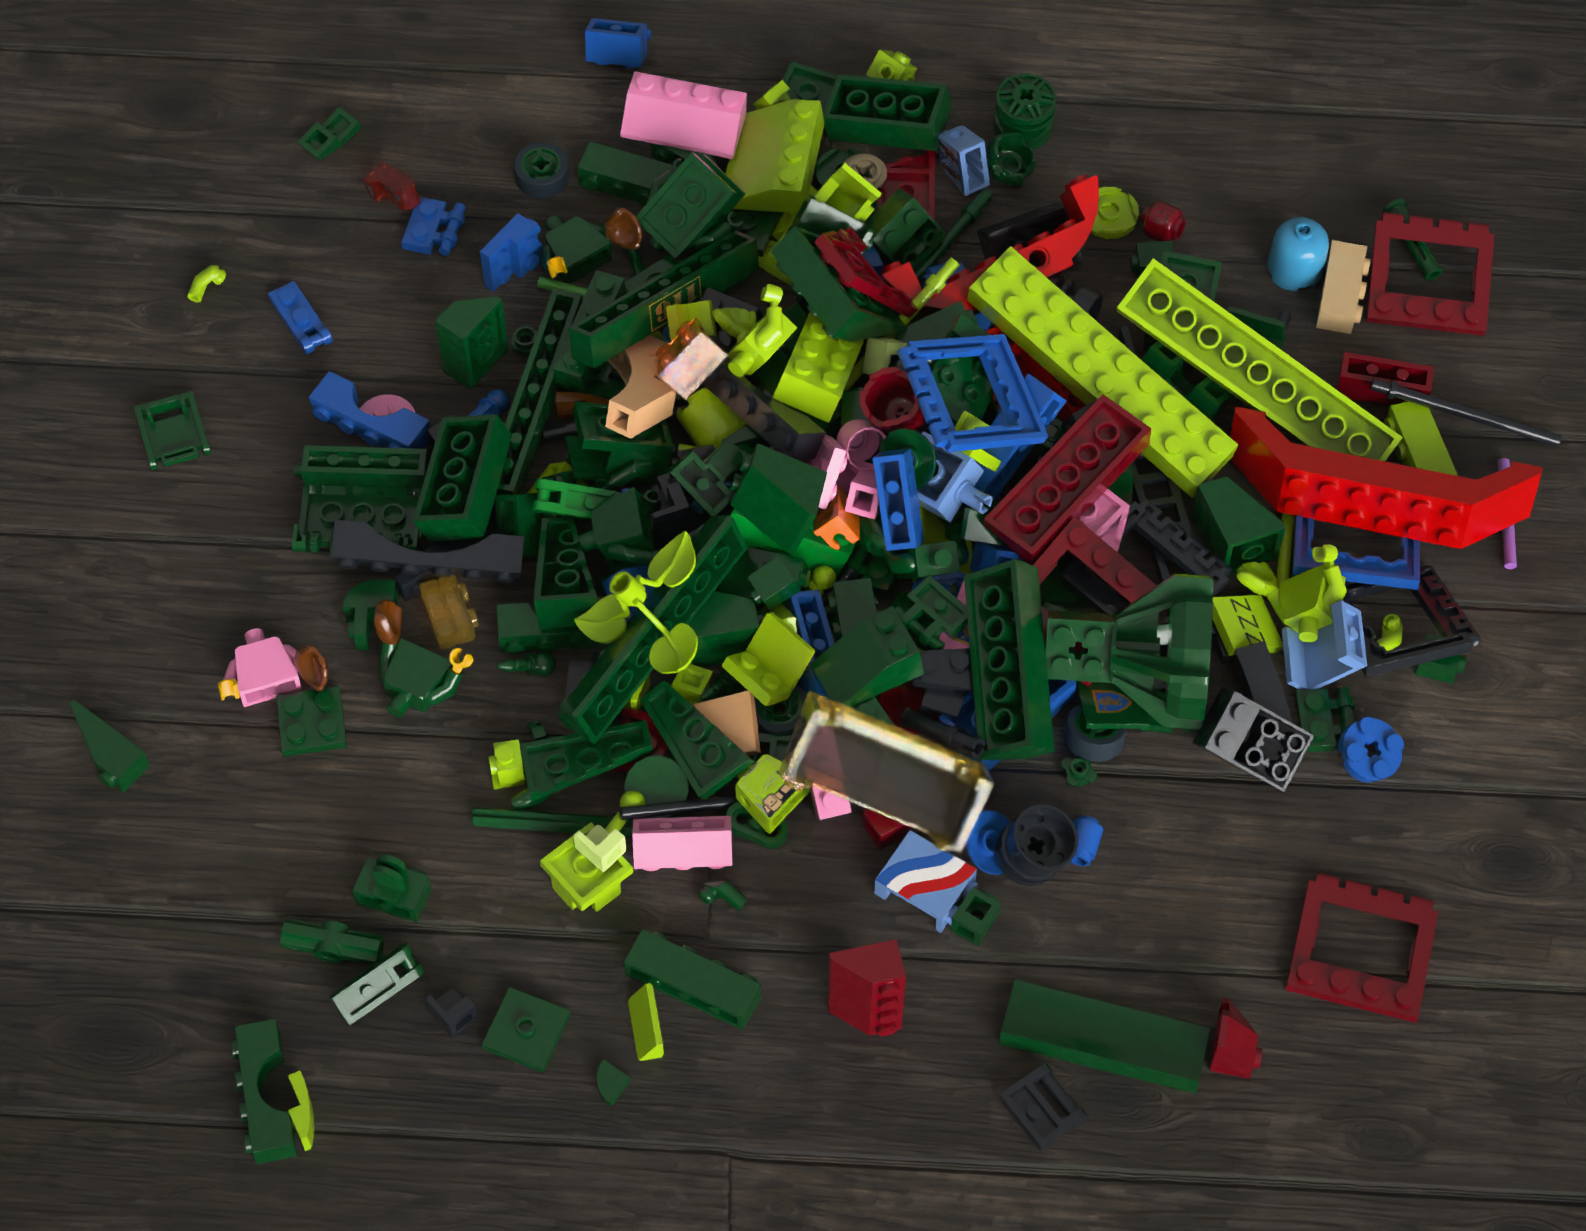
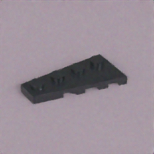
[912,648,974,696]

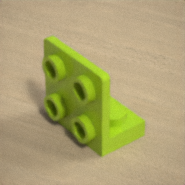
[722,612,815,706]

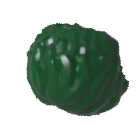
[986,132,1036,187]

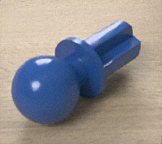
[468,389,510,416]

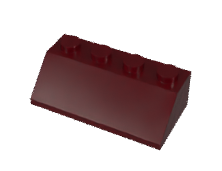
[827,939,906,1036]

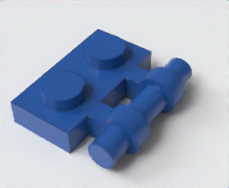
[401,196,466,256]

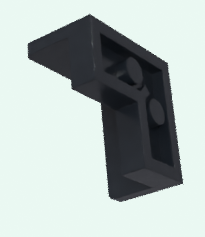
[642,473,691,550]

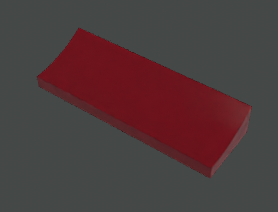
[984,394,1151,565]

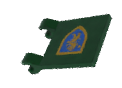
[1075,681,1150,729]

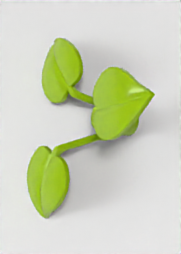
[574,531,698,674]

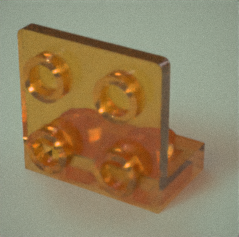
[655,317,728,400]

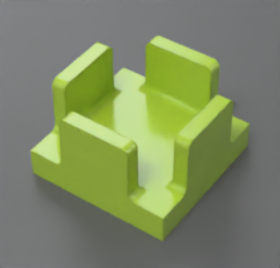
[540,822,633,912]

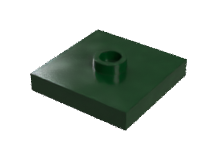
[482,987,571,1073]

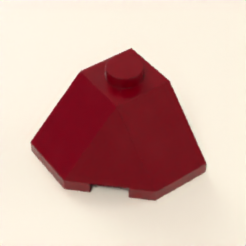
[1210,997,1262,1079]

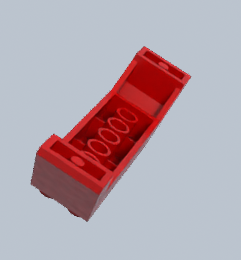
[1230,407,1543,549]

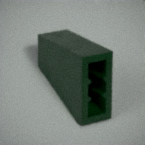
[718,547,811,607]

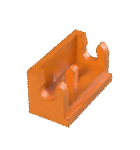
[813,486,860,550]

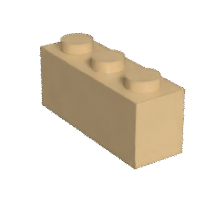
[1316,240,1371,334]

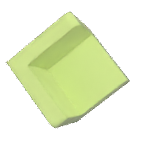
[862,337,907,375]
[574,825,626,872]

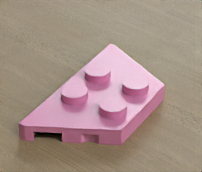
[1079,489,1130,552]

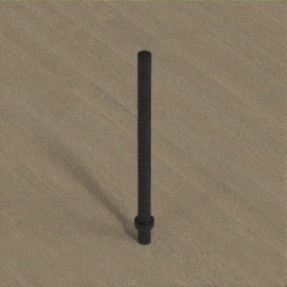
[1369,378,1561,446]

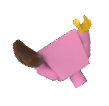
[218,628,328,707]

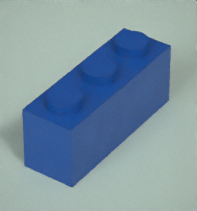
[873,448,924,551]

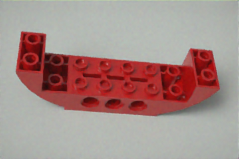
[879,174,1099,315]

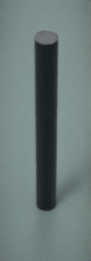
[619,795,739,820]

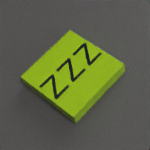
[1212,595,1283,656]

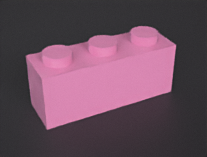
[632,816,732,871]

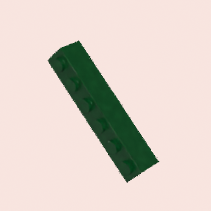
[964,559,1055,760]

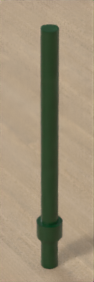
[893,189,992,312]

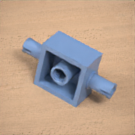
[912,431,993,522]

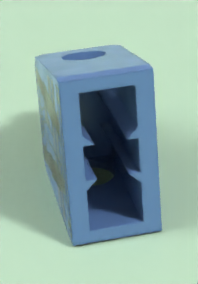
[937,126,990,196]

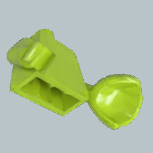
[712,284,797,377]
[1236,544,1347,643]

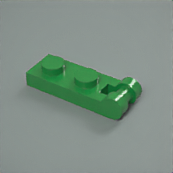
[532,479,616,520]

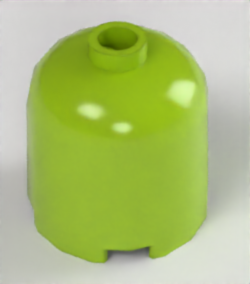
[676,387,747,449]

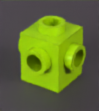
[866,50,917,81]

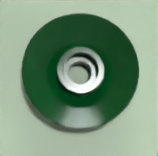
[880,428,936,489]

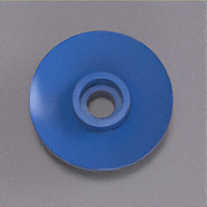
[965,810,1010,875]

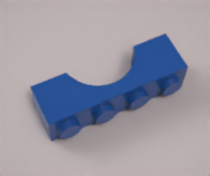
[309,371,431,449]

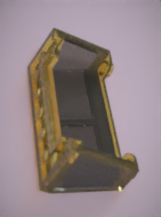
[780,691,994,853]

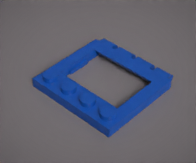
[897,334,1048,452]
[1293,515,1420,590]

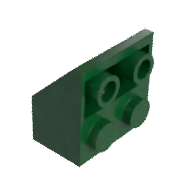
[866,188,948,271]

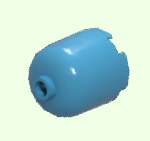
[1266,217,1329,292]

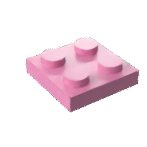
[810,435,847,510]

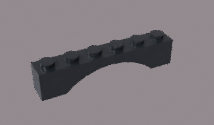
[678,335,826,460]
[331,520,524,583]

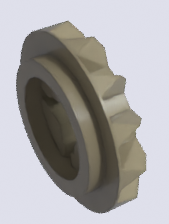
[843,154,887,189]

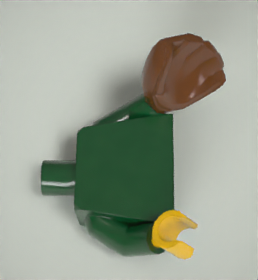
[541,207,642,284]
[374,600,473,718]

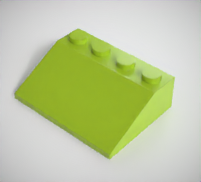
[726,99,824,213]

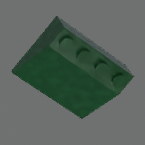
[771,226,907,342]

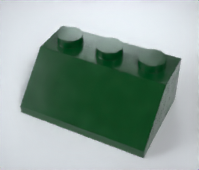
[435,296,509,390]

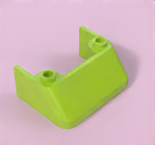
[759,163,882,286]

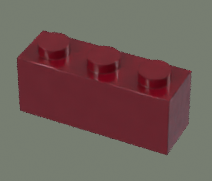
[1336,352,1434,405]

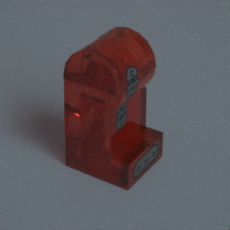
[363,162,420,210]

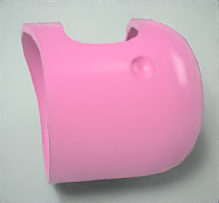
[837,419,887,471]

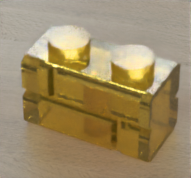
[419,574,479,650]

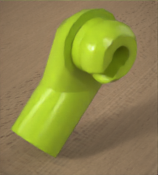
[187,265,226,302]
[1377,614,1403,651]

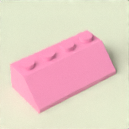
[621,71,747,159]

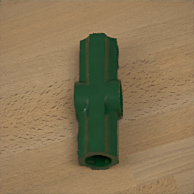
[280,918,385,965]

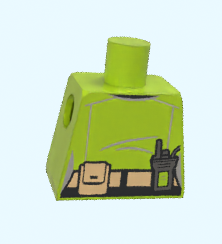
[735,754,810,834]

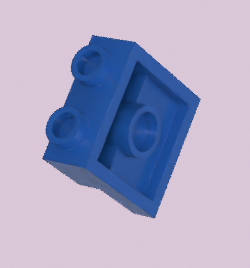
[480,213,543,292]

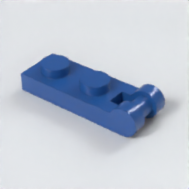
[268,281,333,355]

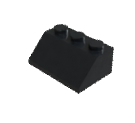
[977,203,1083,267]

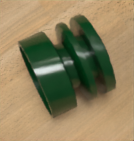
[993,73,1057,150]

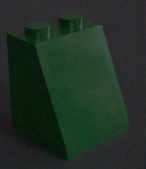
[729,444,828,555]
[1191,476,1286,575]
[688,591,764,667]

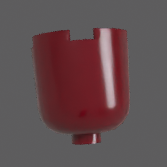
[860,367,926,436]

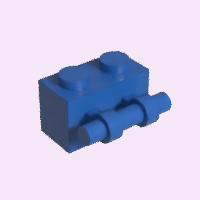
[585,18,652,68]

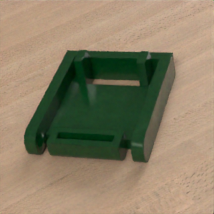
[134,391,211,470]

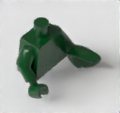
[579,487,662,568]
[859,514,969,580]

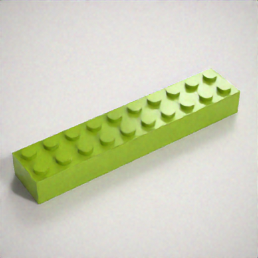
[967,246,1238,498]
[1117,258,1403,461]

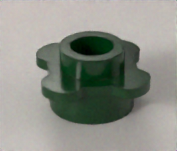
[1061,757,1097,787]

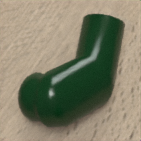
[698,881,748,911]

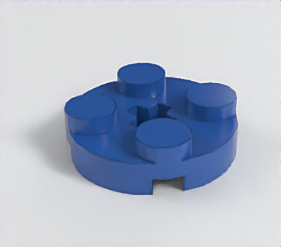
[1338,717,1404,783]

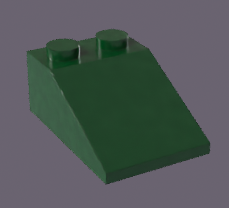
[810,606,924,713]

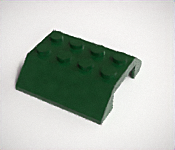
[292,445,427,553]

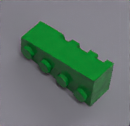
[729,508,856,578]

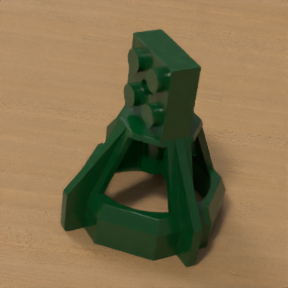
[1046,574,1213,729]

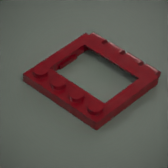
[1366,212,1495,336]
[1033,517,1160,687]
[1285,872,1439,1023]

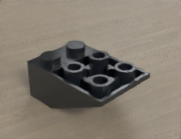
[1192,687,1314,792]

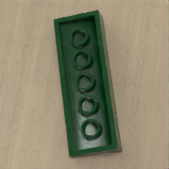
[999,980,1210,1094]

